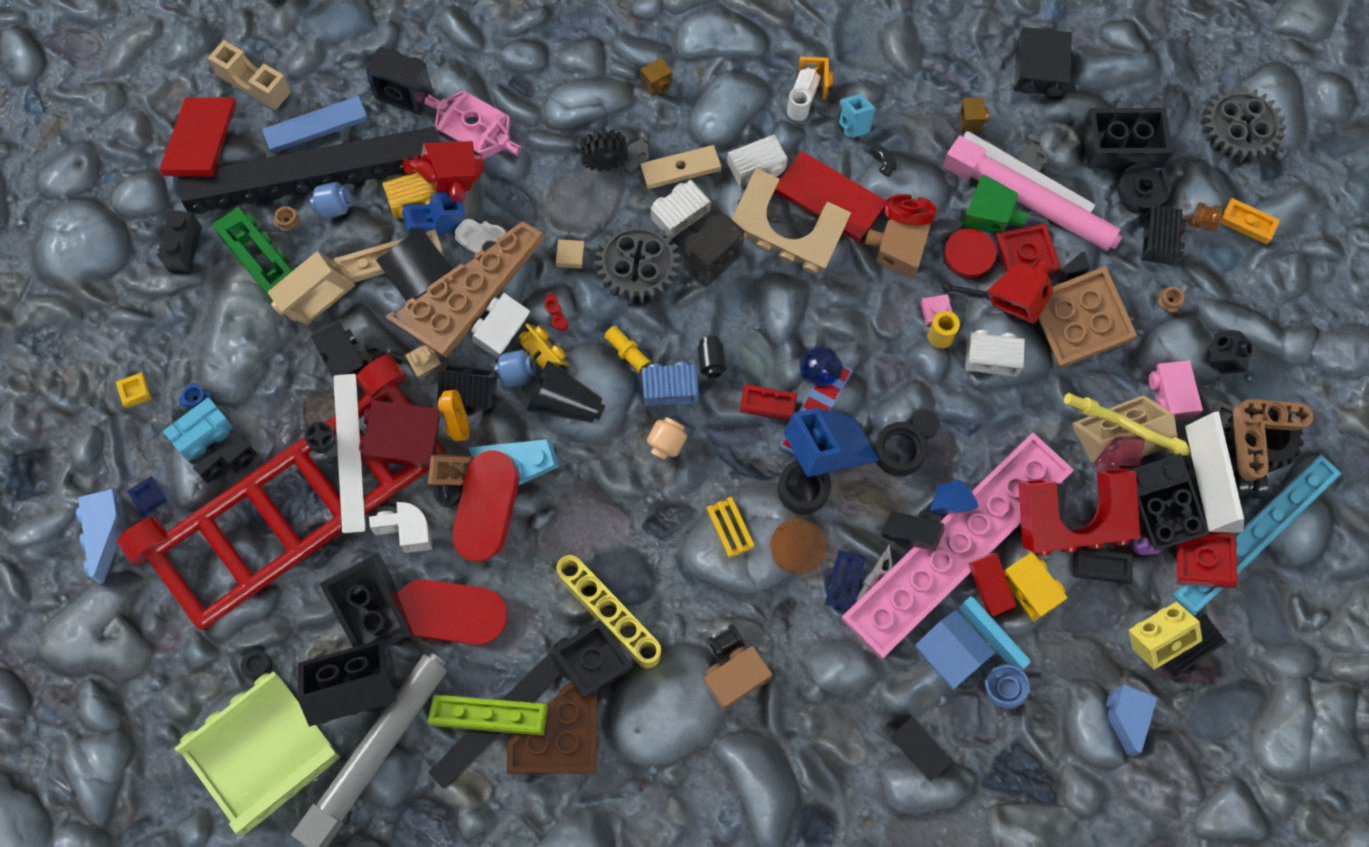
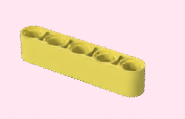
[557,555,661,669]

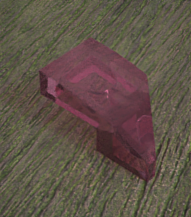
[1093,436,1145,470]

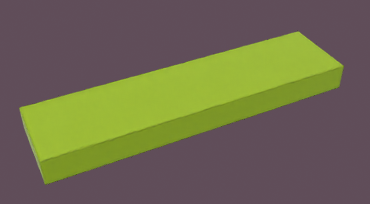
[428,694,548,736]

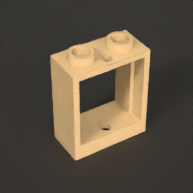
[268,251,355,325]

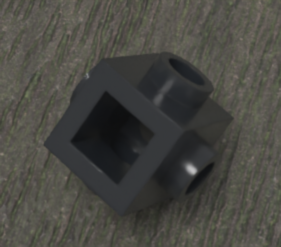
[1209,330,1253,374]

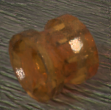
[1192,202,1222,231]

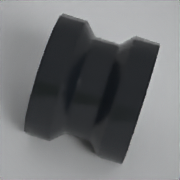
[305,422,336,454]

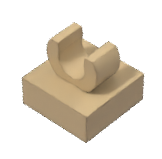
[405,345,442,380]

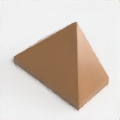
[428,453,475,485]

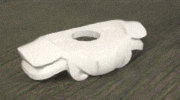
[455,219,506,254]

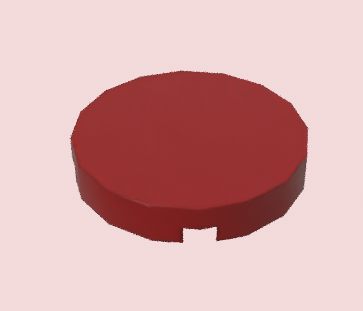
[884,194,936,225]
[943,228,997,279]

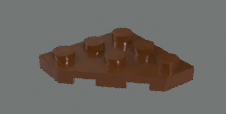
[507,683,597,774]

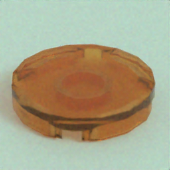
[770,518,827,575]

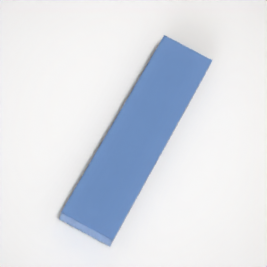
[262,96,368,154]

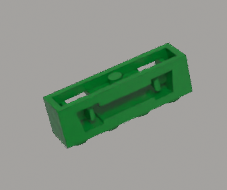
[212,207,296,302]

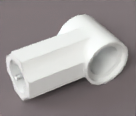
[787,67,821,121]

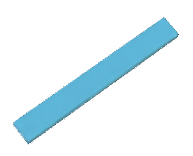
[1171,454,1342,616]

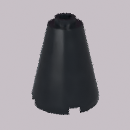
[526,360,606,423]

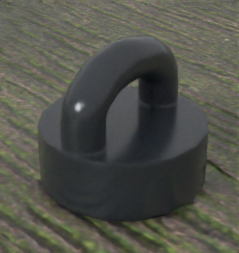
[433,485,462,507]

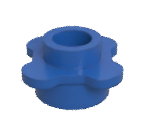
[178,383,212,410]

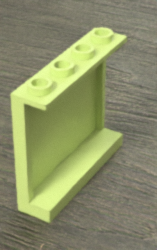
[174,671,342,836]

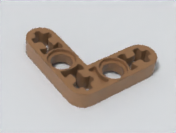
[1233,399,1313,481]

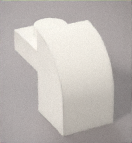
[369,502,433,553]

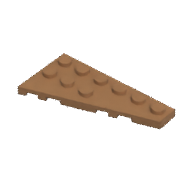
[385,221,545,359]

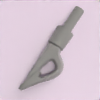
[855,544,893,602]

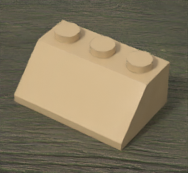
[1072,395,1177,470]

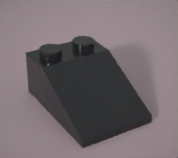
[319,552,412,647]

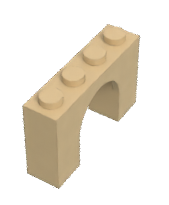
[727,168,851,274]

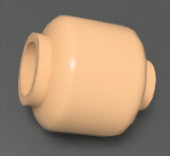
[647,417,687,460]

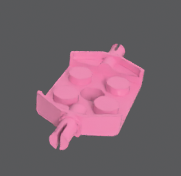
[424,91,522,159]

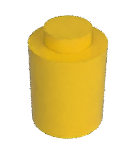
[927,311,960,348]

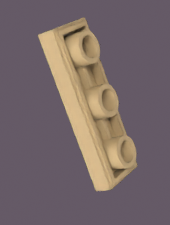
[640,145,721,190]

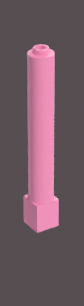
[943,135,1123,251]

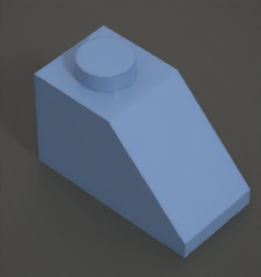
[1106,684,1157,757]

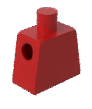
[987,260,1053,324]

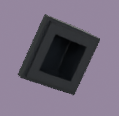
[1057,251,1090,284]

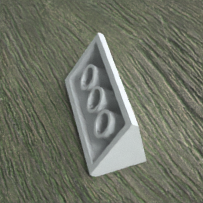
[1185,411,1244,533]

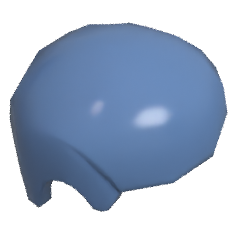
[985,664,1030,709]

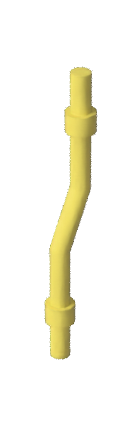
[1064,393,1192,459]

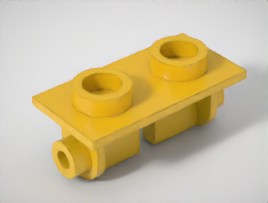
[519,323,570,369]

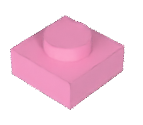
[921,294,953,327]

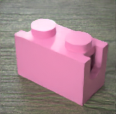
[1149,360,1203,422]

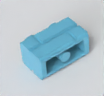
[163,397,233,462]

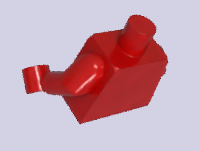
[403,141,485,202]

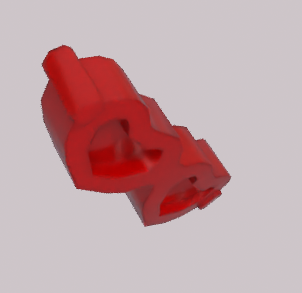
[544,293,569,332]

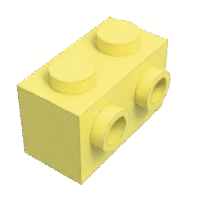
[1128,601,1202,670]

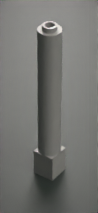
[291,653,447,847]

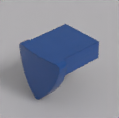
[930,480,979,515]

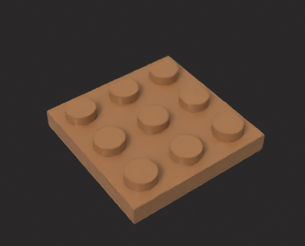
[1038,266,1137,369]

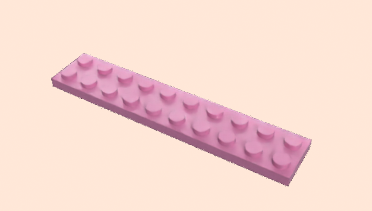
[841,433,1074,660]

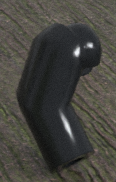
[869,143,897,177]

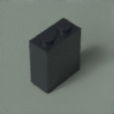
[1014,27,1072,97]

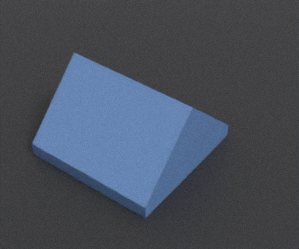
[914,610,995,690]

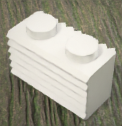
[727,134,787,188]
[651,180,711,238]
[965,330,1025,377]

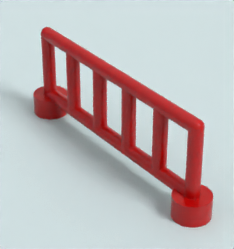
[116,354,447,630]

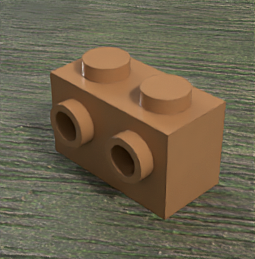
[703,646,772,712]

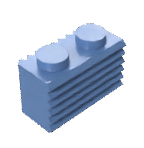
[642,362,699,407]

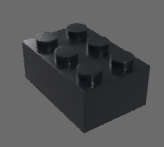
[1082,108,1173,169]
[298,639,397,727]

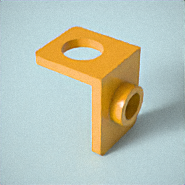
[798,57,833,100]

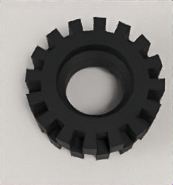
[580,130,628,171]

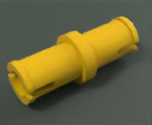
[604,326,652,374]

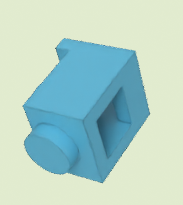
[839,94,876,138]

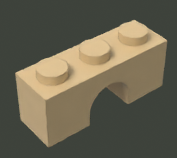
[208,40,291,110]

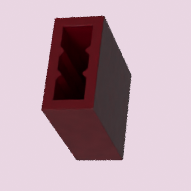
[359,400,441,469]

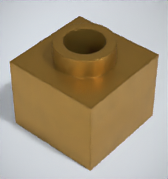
[640,57,672,97]
[959,97,989,133]

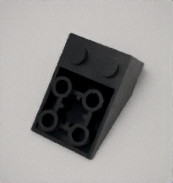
[1128,453,1209,551]

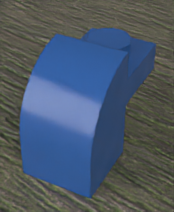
[402,192,465,236]

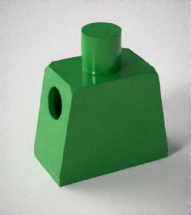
[961,174,1028,234]

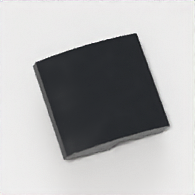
[376,227,453,302]

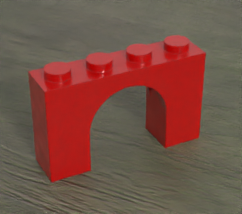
[1018,468,1140,556]

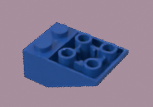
[784,408,879,477]

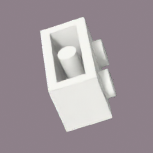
[471,293,530,359]

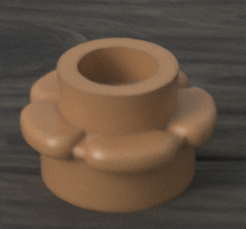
[274,206,300,232]
[1158,287,1184,312]

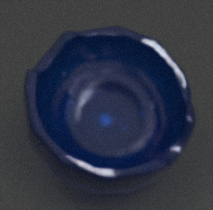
[799,347,843,388]

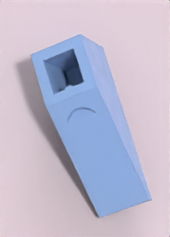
[76,489,126,584]

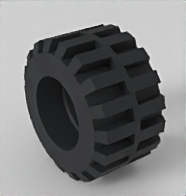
[1223,408,1304,473]

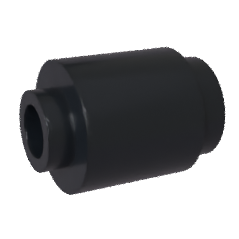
[697,336,727,378]

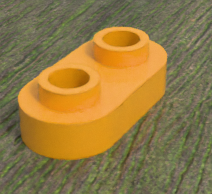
[438,390,470,442]

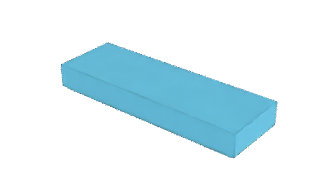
[958,597,1031,670]

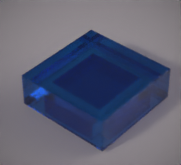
[127,476,168,516]

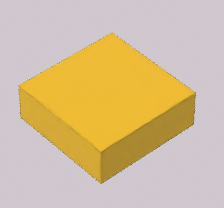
[116,373,152,408]

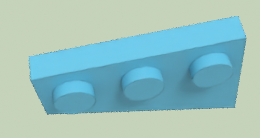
[469,439,559,485]

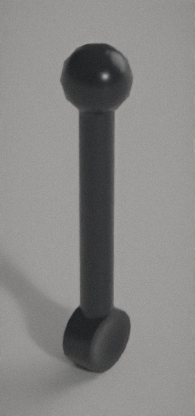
[942,282,991,300]

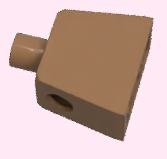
[865,220,931,279]

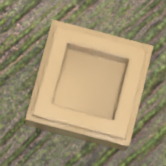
[556,239,585,269]

